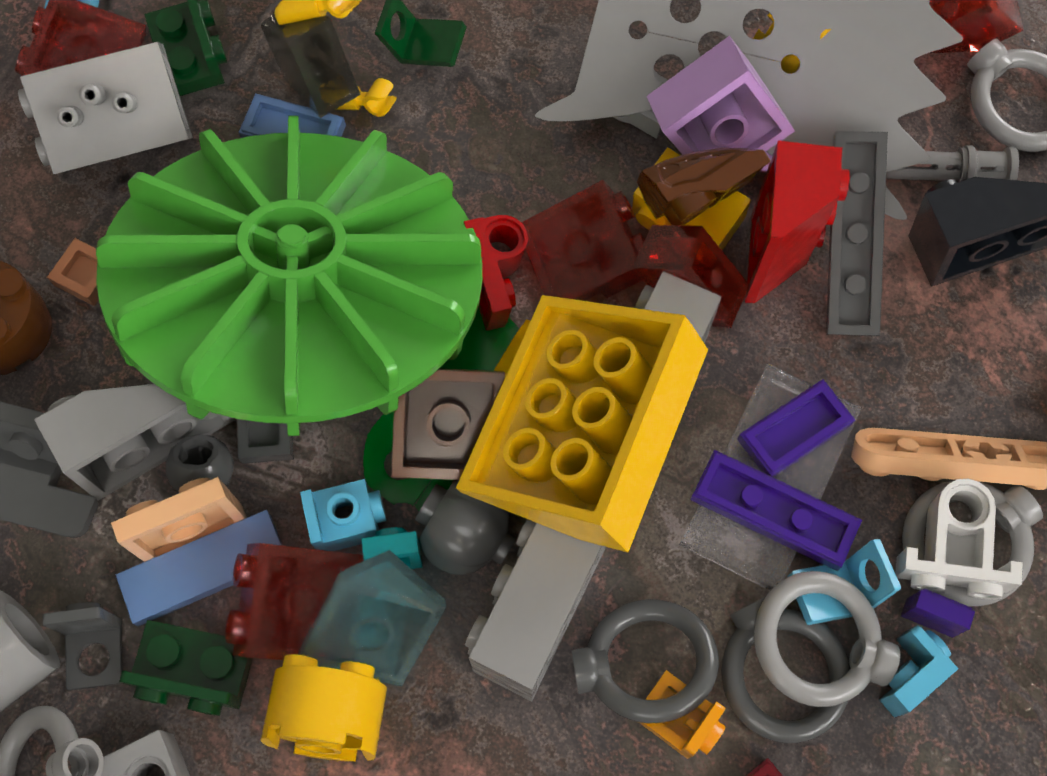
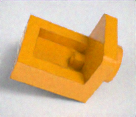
[639,670,726,759]

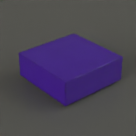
[901,588,975,638]

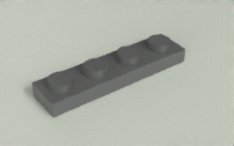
[826,131,888,336]

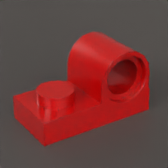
[464,215,528,331]

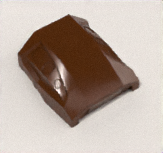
[637,148,771,230]

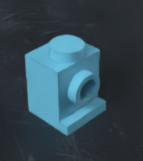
[300,479,387,555]

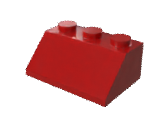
[745,140,850,303]

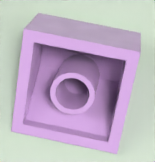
[647,35,795,155]

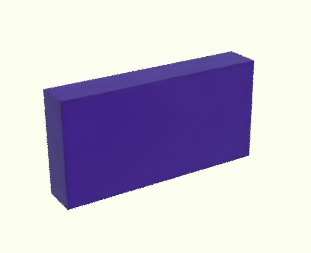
[737,379,855,478]

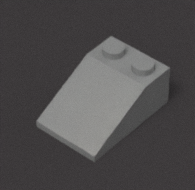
[34,384,235,501]

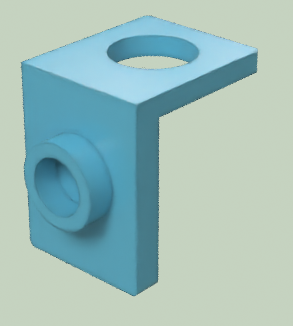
[787,539,901,625]

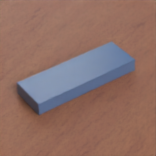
[115,510,289,627]

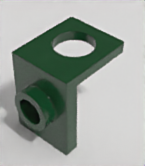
[375,0,467,67]

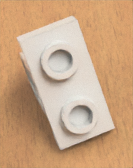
[895,479,1023,600]

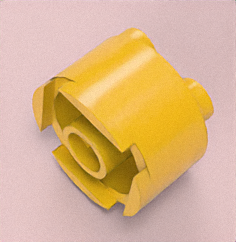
[261,654,387,761]

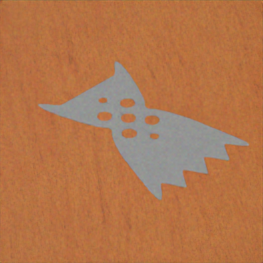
[535,0,963,220]

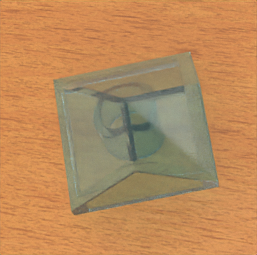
[297,550,447,686]

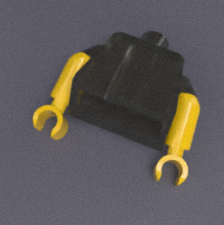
[261,0,397,118]

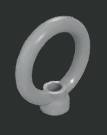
[967,38,1047,152]
[902,480,1043,606]
[754,571,900,707]
[0,706,104,776]

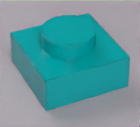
[362,527,423,575]

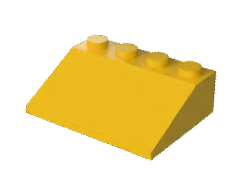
[456,295,708,553]

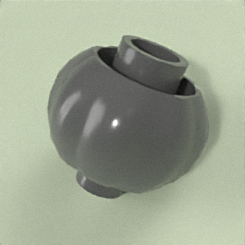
[415,480,516,575]

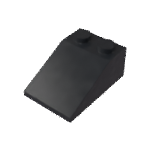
[908,177,1047,287]

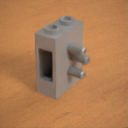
[18,42,193,174]

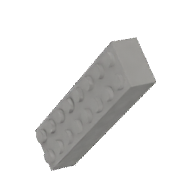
[465,271,722,702]

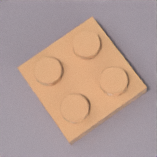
[111,477,247,562]

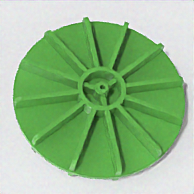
[96,116,483,436]

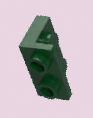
[144,0,227,96]
[119,620,257,716]

